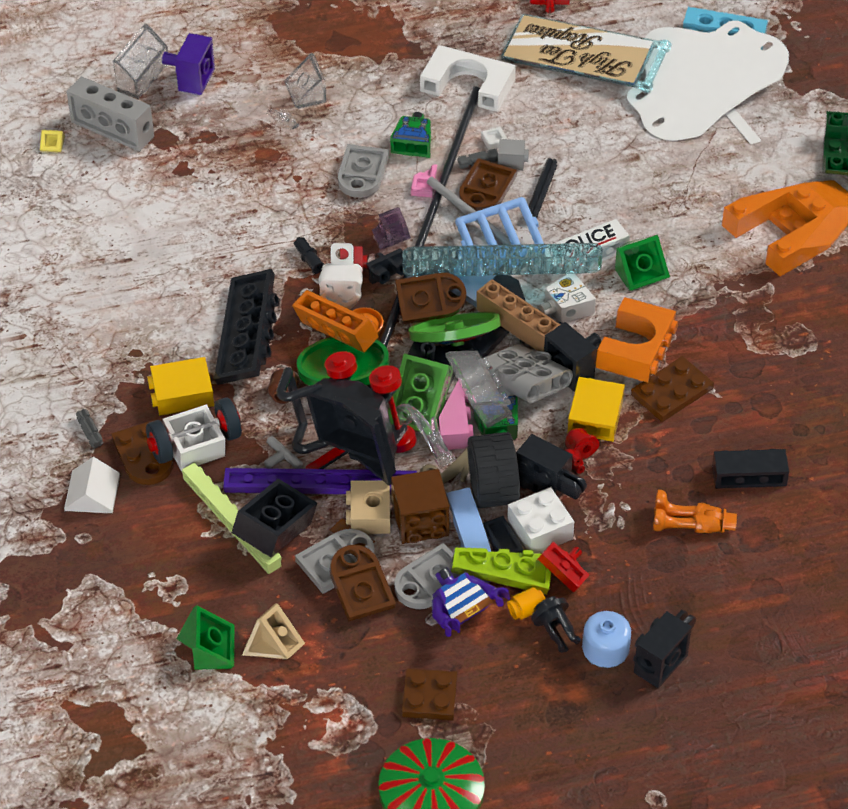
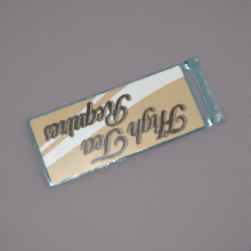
[501,14,672,93]

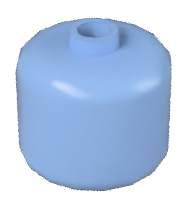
[582,611,632,668]

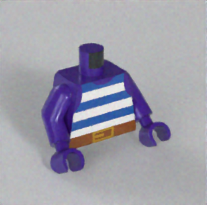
[432,567,510,637]

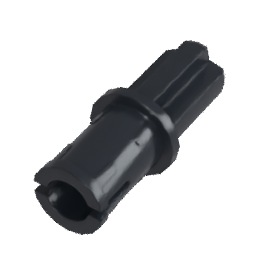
[294,237,324,274]

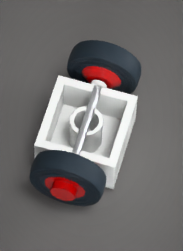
[146,398,242,471]

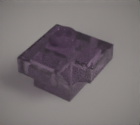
[372,207,411,250]

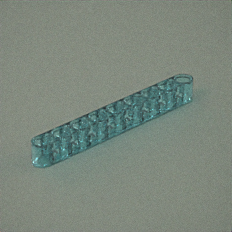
[402,243,603,277]

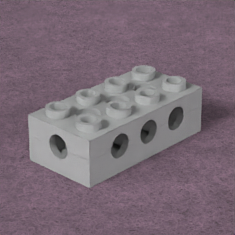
[66,76,154,151]

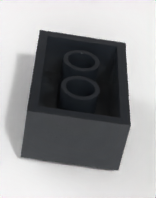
[231,479,318,558]

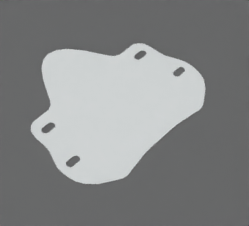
[627,20,789,141]

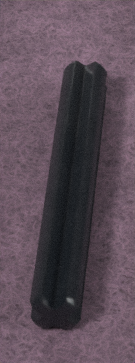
[528,158,557,219]

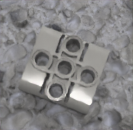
[476,344,573,403]

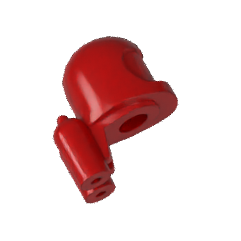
[565,428,599,474]

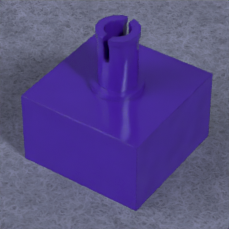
[162,33,215,95]

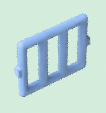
[455,197,545,268]

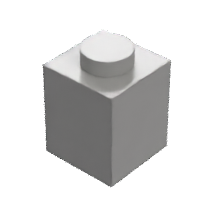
[498,139,529,171]

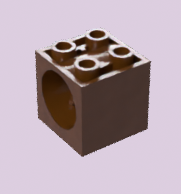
[391,469,449,544]

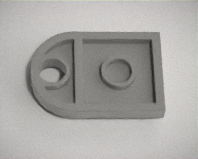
[338,144,389,198]
[295,529,374,594]
[395,543,460,609]

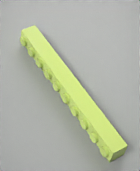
[182,463,282,574]

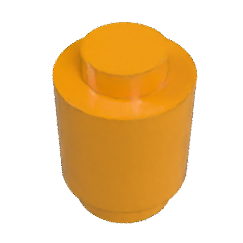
[507,587,545,620]

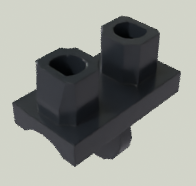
[366,248,408,284]

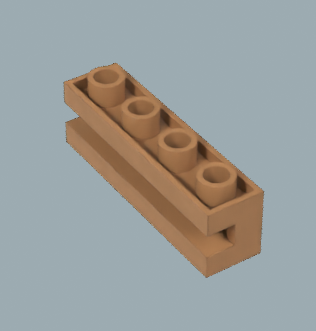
[477,279,560,351]

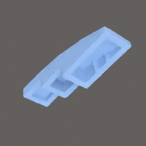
[446,487,491,583]

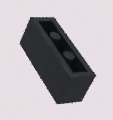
[712,449,789,489]

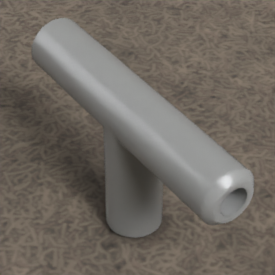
[264,436,303,469]

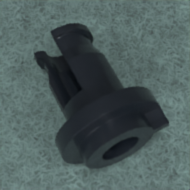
[531,596,581,653]

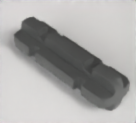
[457,149,498,169]
[76,409,103,448]

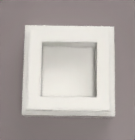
[481,127,507,150]

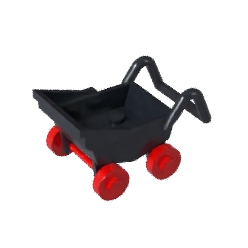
[276,351,417,485]

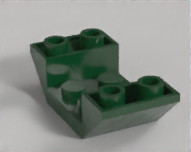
[822,111,848,176]

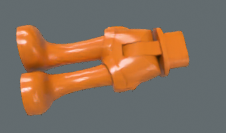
[653,490,737,533]

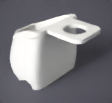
[318,243,363,310]

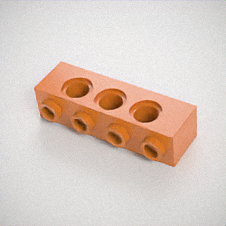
[292,290,379,353]

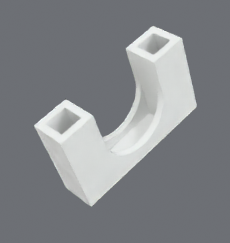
[420,45,516,112]

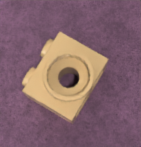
[346,480,390,534]

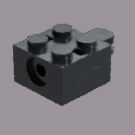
[516,434,587,500]
[633,609,696,689]

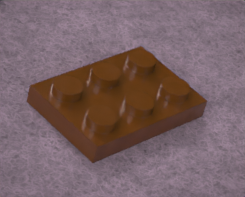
[631,356,714,422]

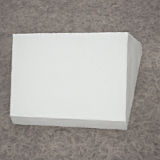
[64,457,120,514]

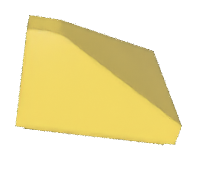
[40,130,65,152]

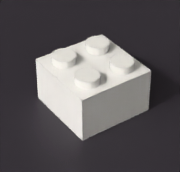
[507,487,574,554]

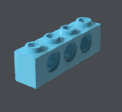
[683,7,768,50]

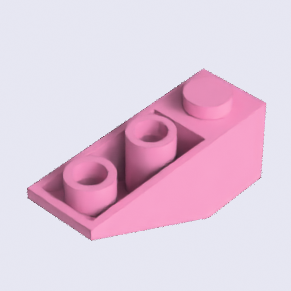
[439,379,473,450]

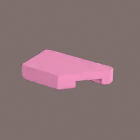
[411,164,437,198]

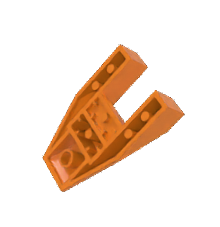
[722,180,848,277]

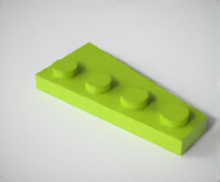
[450,547,551,595]

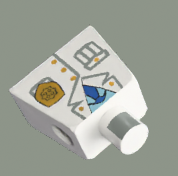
[538,271,596,323]

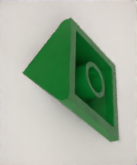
[615,235,670,291]
[176,605,235,670]

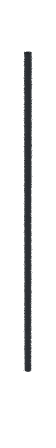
[366,86,480,389]

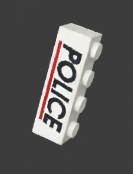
[539,219,630,281]

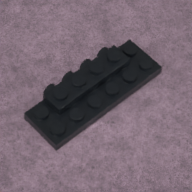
[214,269,279,385]

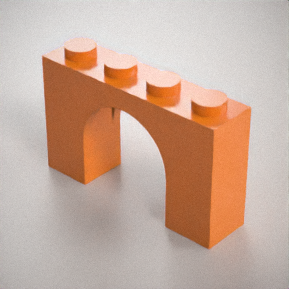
[596,297,678,382]

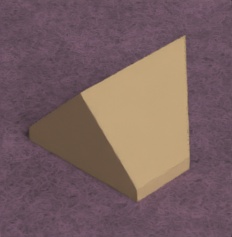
[242,603,305,659]

